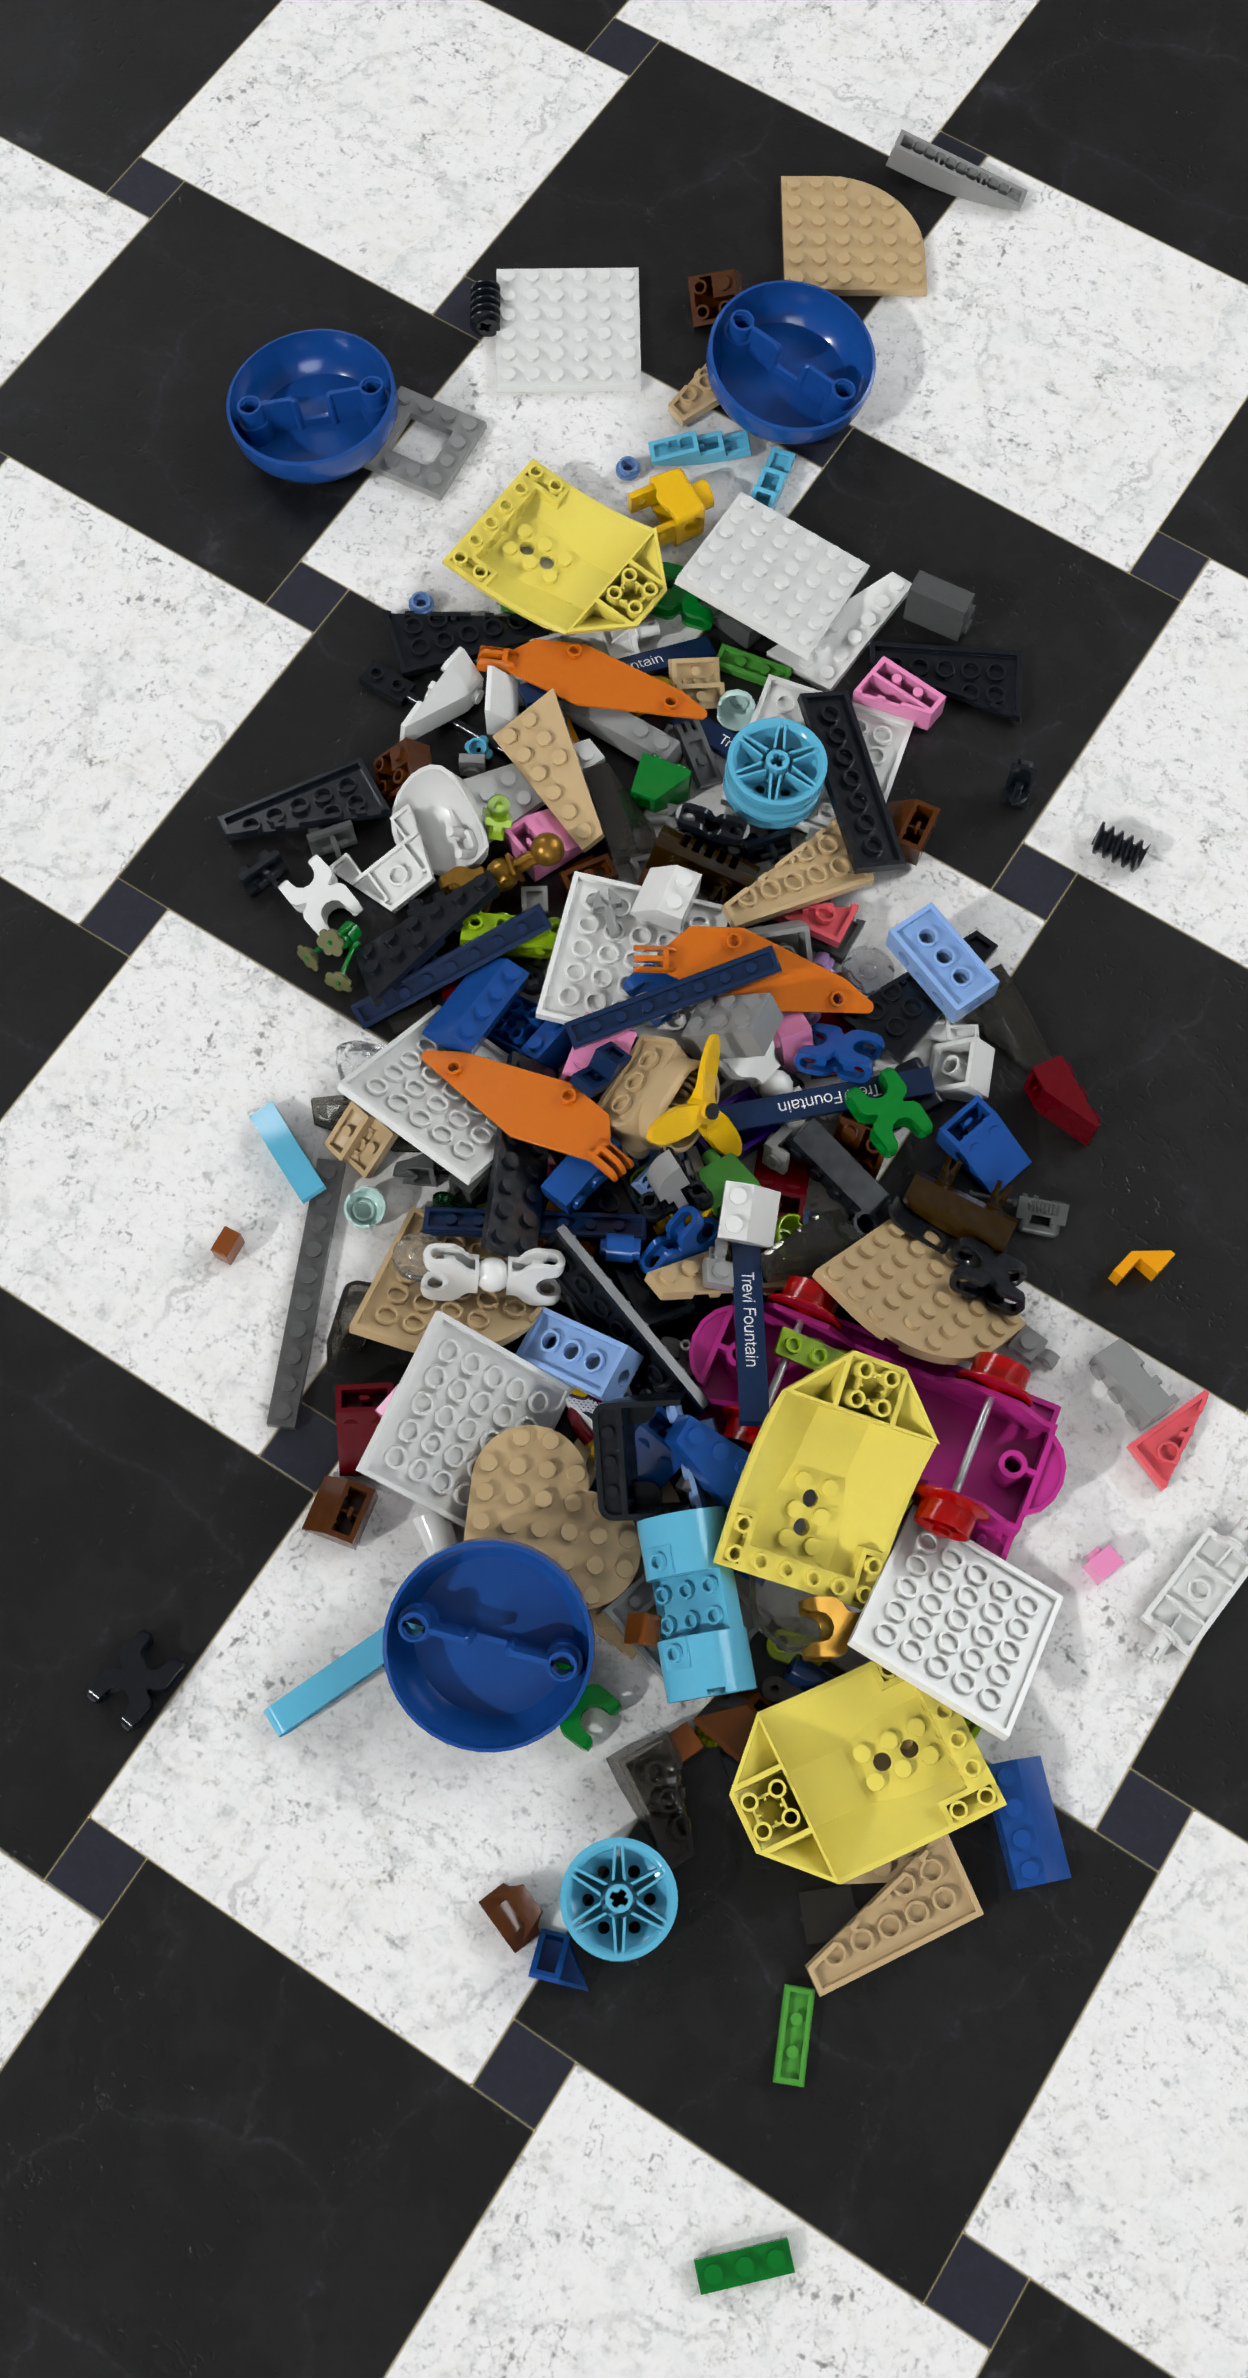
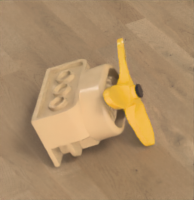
[597,1034,742,1159]

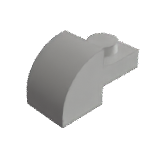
[647,1149,690,1209]

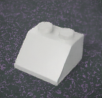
[485,665,524,738]
[630,865,702,934]
[929,1036,995,1102]
[716,1180,781,1249]

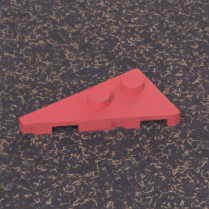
[772,902,860,949]
[1126,1389,1209,1492]

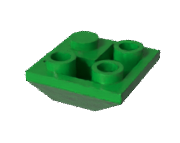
[631,752,692,813]

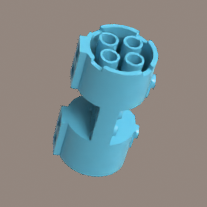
[637,1506,757,1704]

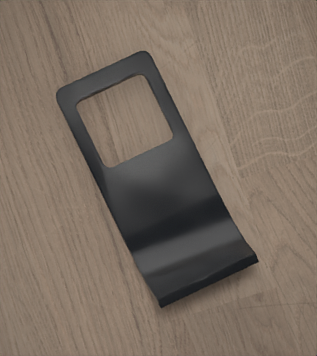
[888,1189,953,1255]

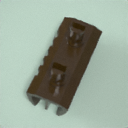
[646,825,761,905]
[903,1155,1019,1253]

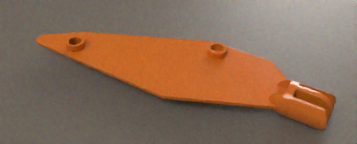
[476,639,707,720]
[633,926,874,1014]
[421,1050,635,1183]

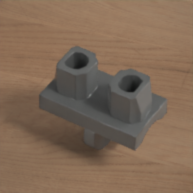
[306,820,358,858]

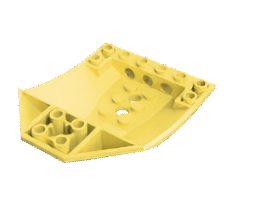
[442,459,667,635]
[713,1350,940,1610]
[729,1661,1007,1885]

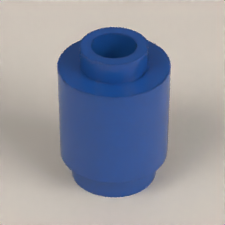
[599,1233,641,1263]

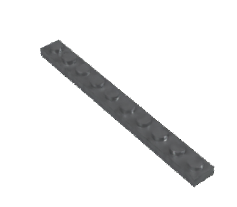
[267,1158,346,1430]

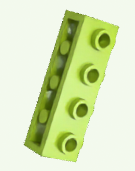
[460,911,562,960]

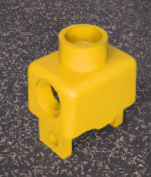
[628,468,714,547]

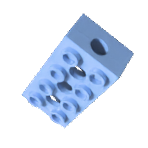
[886,902,1000,1024]
[515,1306,644,1402]

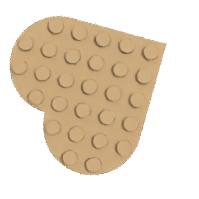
[463,1425,641,1610]

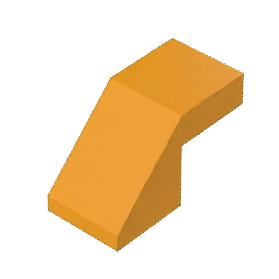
[1108,1250,1175,1286]

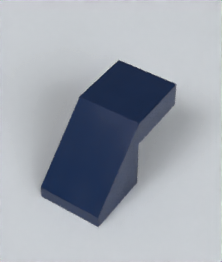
[569,1041,632,1098]

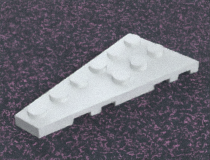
[766,572,912,692]
[463,738,605,843]

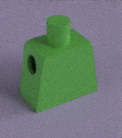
[698,1149,760,1220]

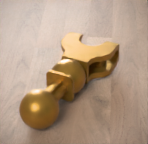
[438,832,565,913]
[798,1597,861,1662]

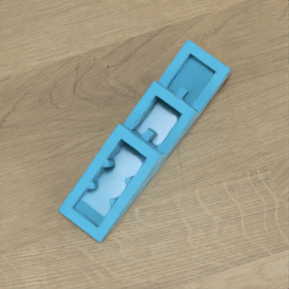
[648,430,752,466]
[750,446,796,510]
[250,1101,327,1204]

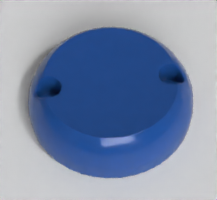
[706,280,876,445]
[226,329,398,484]
[382,1538,595,1753]

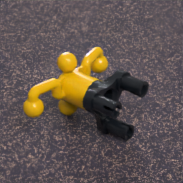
[640,1147,719,1236]

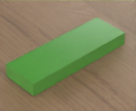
[716,643,793,686]
[772,1984,815,2087]

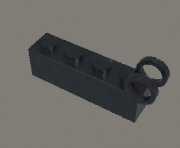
[783,1117,891,1242]

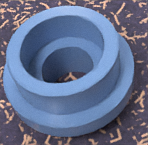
[616,456,640,481]
[409,591,434,614]

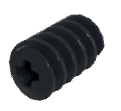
[470,279,500,337]
[1091,821,1151,873]

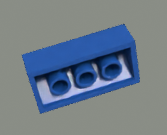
[422,958,530,1055]
[987,1756,1072,1891]

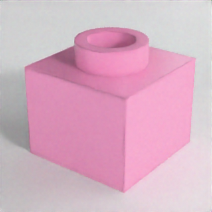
[1082,1544,1125,1585]

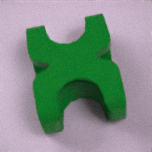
[649,562,714,631]
[844,1067,932,1158]
[553,1661,622,1752]

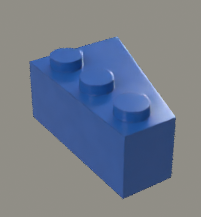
[541,1136,623,1215]
[664,1415,750,1512]

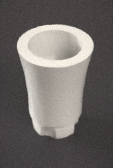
[412,1511,458,1557]

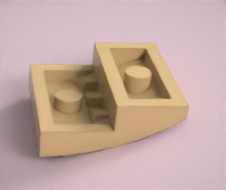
[668,657,725,709]
[323,1101,399,1178]

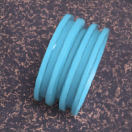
[723,718,828,829]
[560,1837,678,1962]

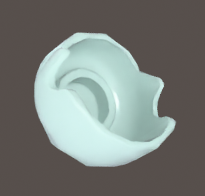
[717,689,756,731]
[343,1186,387,1229]

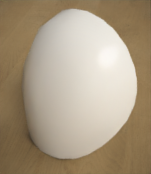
[391,764,489,876]

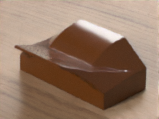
[560,853,619,893]
[479,1883,543,1953]

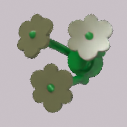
[297,921,362,992]

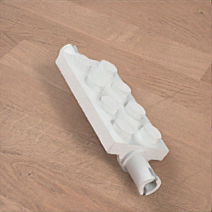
[529,618,660,659]
[1139,1516,1248,1664]

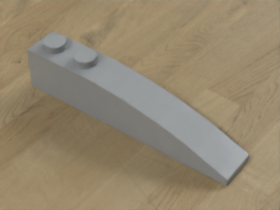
[885,129,1028,211]
[558,700,681,764]

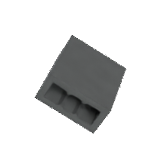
[903,570,976,642]

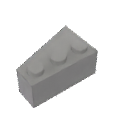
[1089,1338,1180,1432]

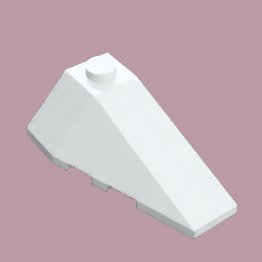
[400,646,484,741]

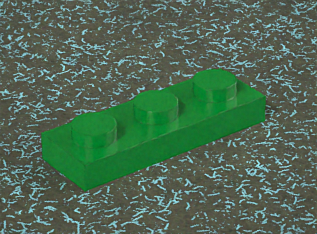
[694,2237,795,2295]

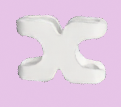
[278,854,364,936]

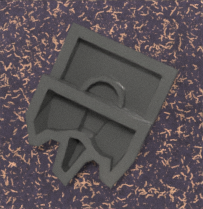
[393,1153,451,1187]

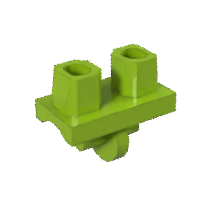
[482,794,512,841]

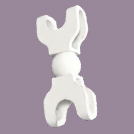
[718,1040,838,1136]
[420,1243,566,1306]

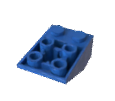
[488,995,572,1070]
[935,1095,1032,1195]
[634,1406,682,1488]

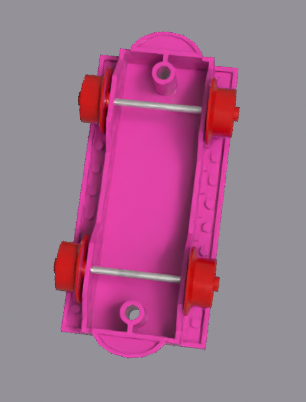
[688,1276,1066,1561]

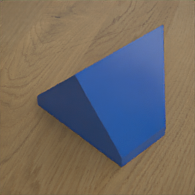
[528,1928,589,1992]

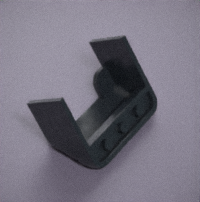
[592,1391,692,1521]

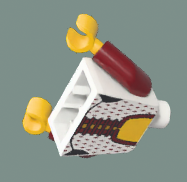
[565,1384,639,1463]

